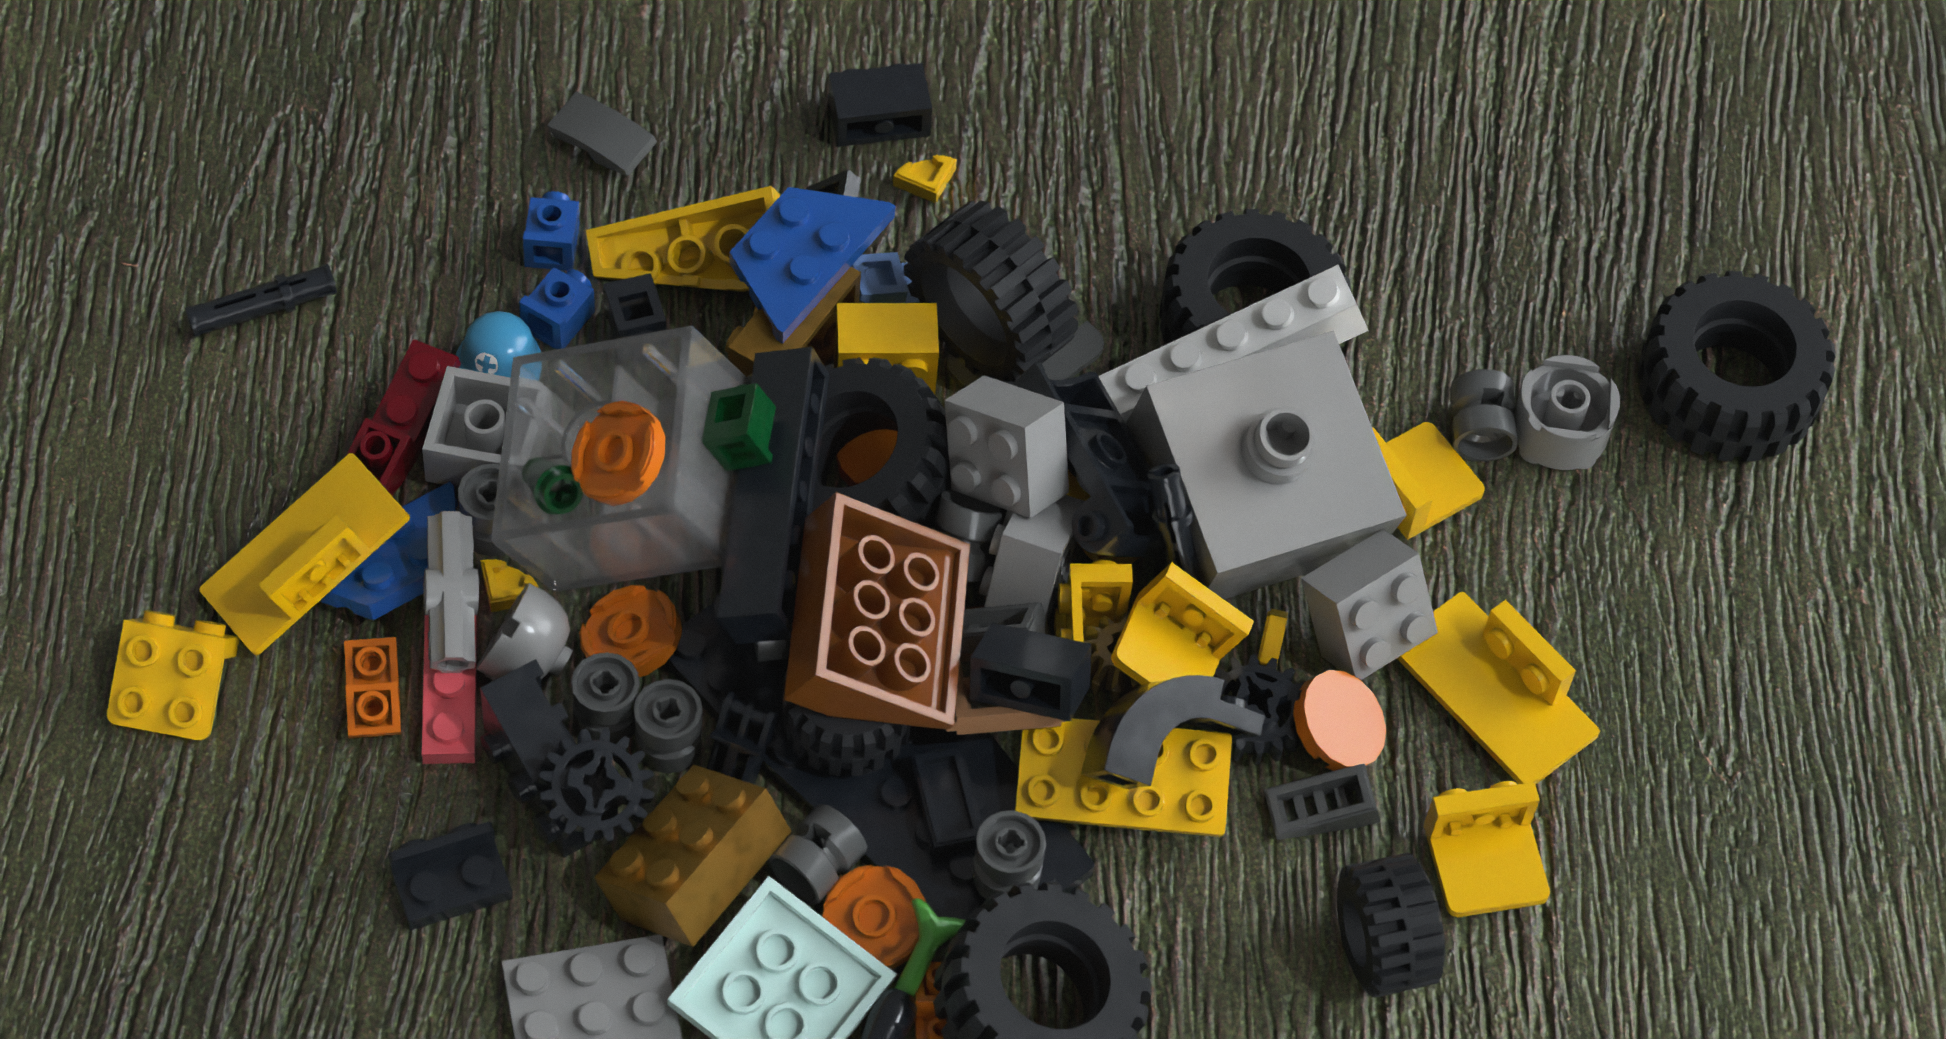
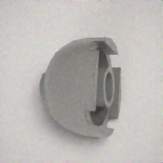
[476,583,573,681]

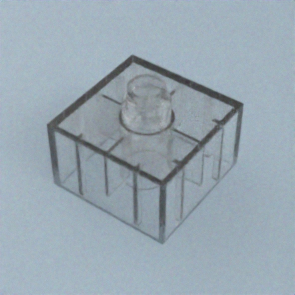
[491,325,747,592]

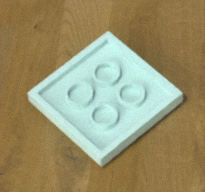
[667,876,896,1039]

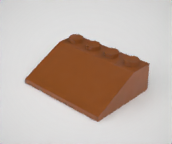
[784,492,970,730]

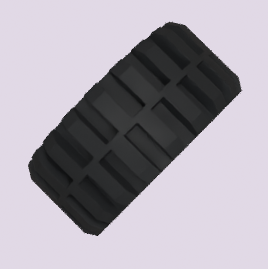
[1159,209,1351,345]
[1637,271,1836,462]
[812,357,951,529]
[933,882,1151,1039]

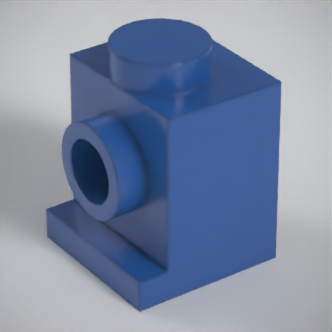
[523,191,580,271]
[519,267,595,352]

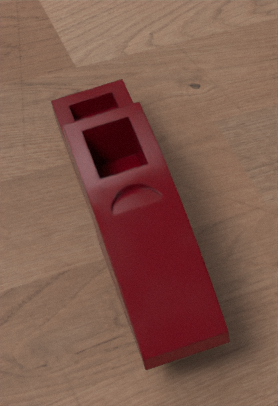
[346,339,461,496]

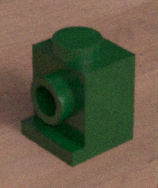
[701,383,776,471]

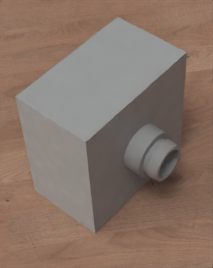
[1126,331,1407,599]

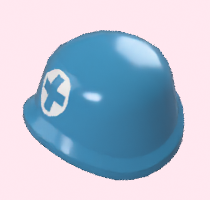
[456,311,542,382]

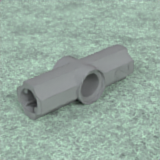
[423,511,479,673]

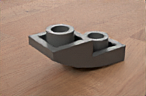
[547,91,657,176]

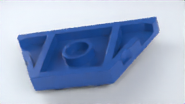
[729,187,895,344]
[320,481,458,620]

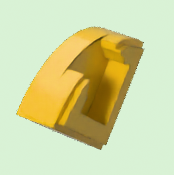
[893,155,957,203]
[480,559,538,612]
[1258,608,1288,668]

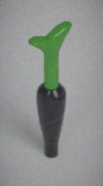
[861,898,965,1039]

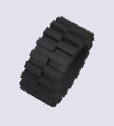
[903,200,1079,382]

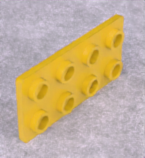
[199,453,410,655]
[1397,592,1600,785]
[1015,718,1232,837]

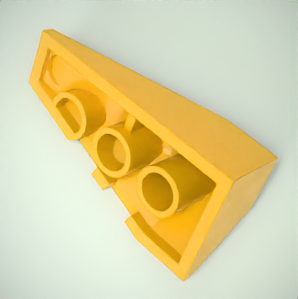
[585,186,781,292]

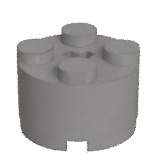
[1514,355,1620,470]

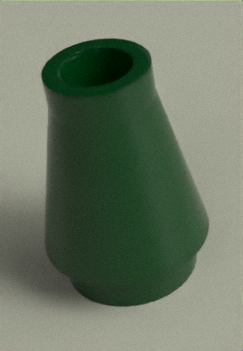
[522,457,583,515]

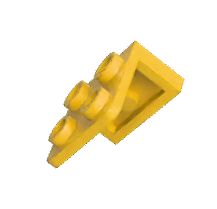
[1372,422,1485,540]
[1054,560,1133,642]
[1111,562,1254,686]
[107,610,240,740]
[1423,781,1550,917]

